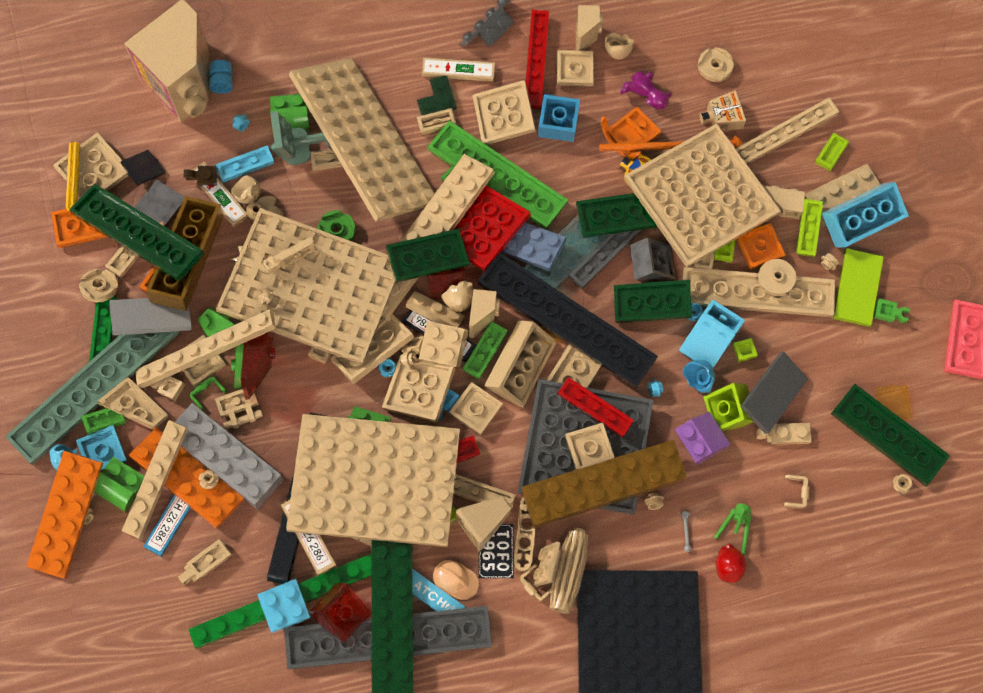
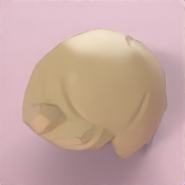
[605,33,634,59]
[231,175,261,204]
[441,281,473,312]

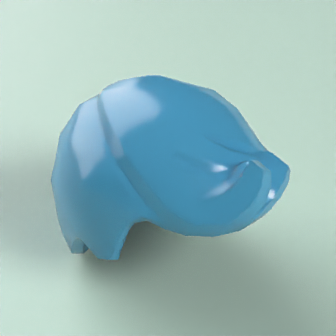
[682,360,715,393]

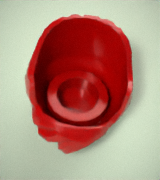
[715,543,746,583]

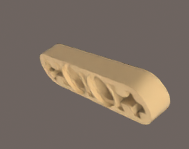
[514,497,535,572]

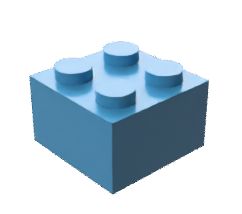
[538,94,580,142]

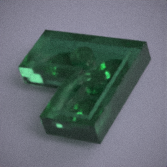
[417,75,457,116]

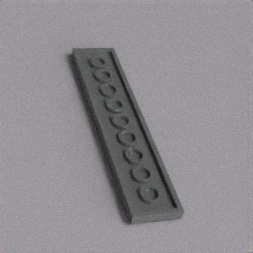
[285,606,492,670]

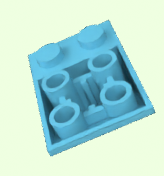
[679,299,745,368]

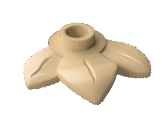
[246,196,284,220]

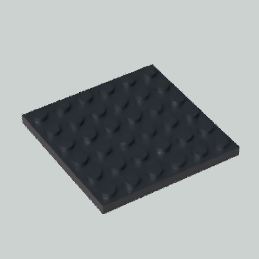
[577,570,703,693]

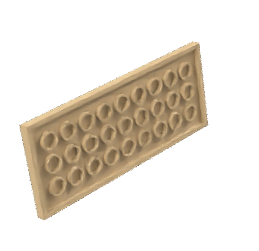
[289,58,435,222]

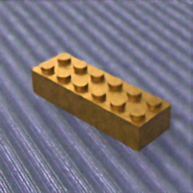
[146,196,224,311]

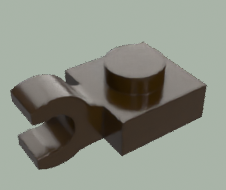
[183,166,218,186]

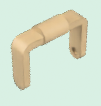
[784,475,810,509]
[520,564,551,601]

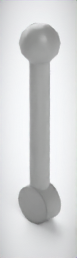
[681,511,692,552]

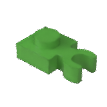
[874,299,910,323]

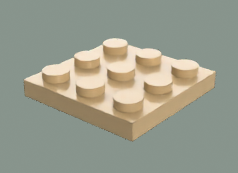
[473,80,536,145]
[53,132,128,198]
[382,355,455,423]

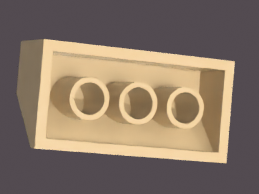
[484,320,557,407]

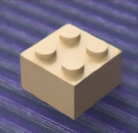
[419,321,469,367]

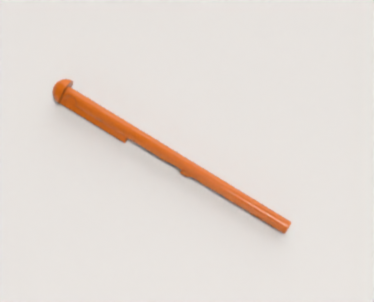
[599,136,742,151]

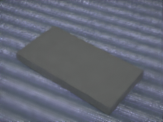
[740,351,808,434]

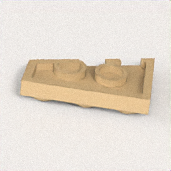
[98,377,168,430]

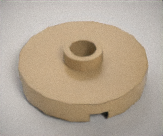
[698,48,734,82]
[758,259,796,296]
[79,269,118,302]

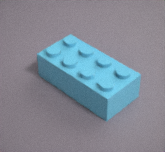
[822,182,909,247]

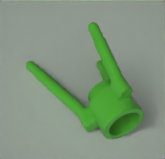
[714,503,752,555]

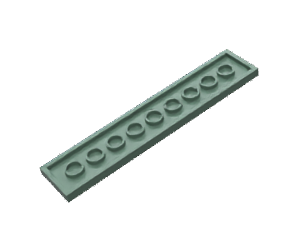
[5,331,179,465]

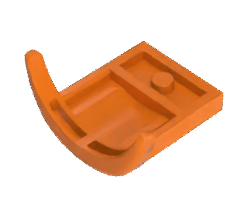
[601,107,662,159]

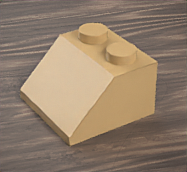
[576,5,603,51]
[469,289,500,338]

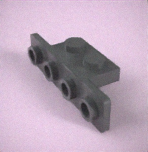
[459,0,514,47]

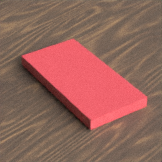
[944,299,983,379]

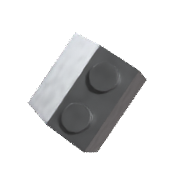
[630,238,676,283]

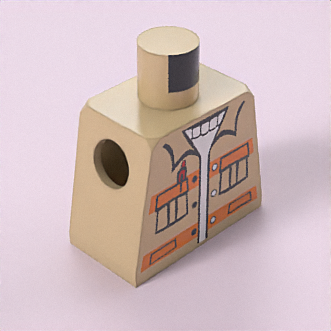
[700,91,746,131]

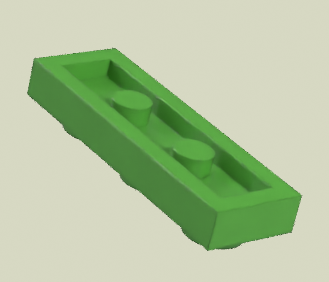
[463,321,508,380]

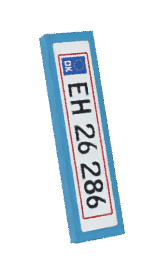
[143,495,191,557]

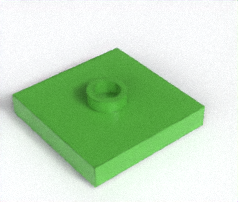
[231,343,244,390]

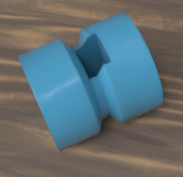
[209,60,233,94]

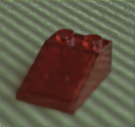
[240,332,276,400]

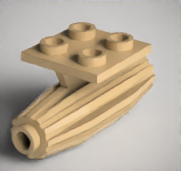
[533,528,588,614]

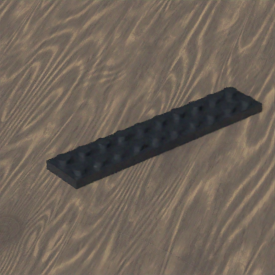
[478,253,658,388]

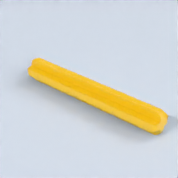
[66,142,80,211]

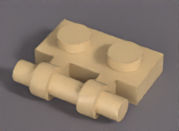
[215,386,263,430]

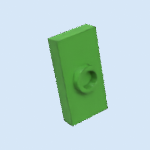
[81,408,126,435]

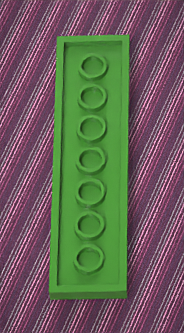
[427,120,568,230]

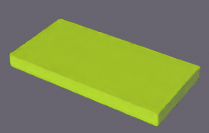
[833,248,883,327]

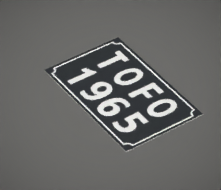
[479,524,514,578]

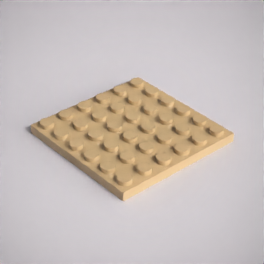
[624,124,780,268]

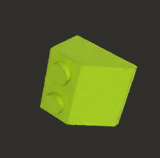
[703,383,754,431]

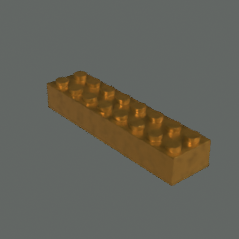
[521,440,687,529]

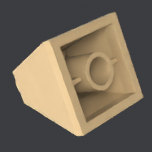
[456,496,513,551]

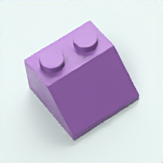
[675,412,730,465]

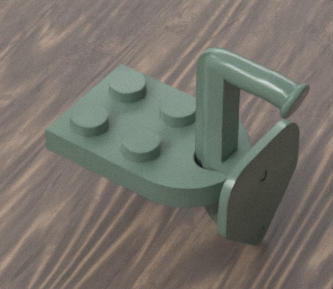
[270,111,332,165]

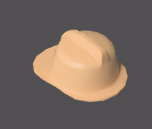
[433,560,479,600]

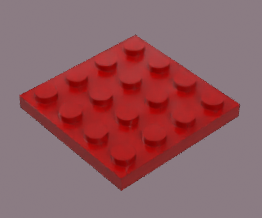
[454,185,531,271]

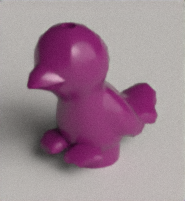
[620,71,671,110]

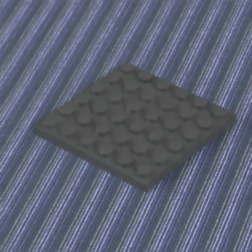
[517,379,654,515]

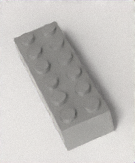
[175,403,284,510]

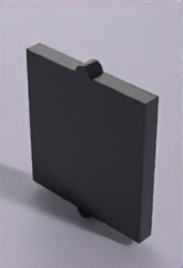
[121,150,165,185]

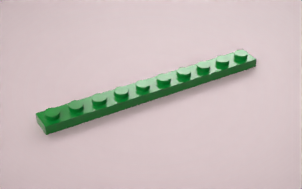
[188,554,372,649]

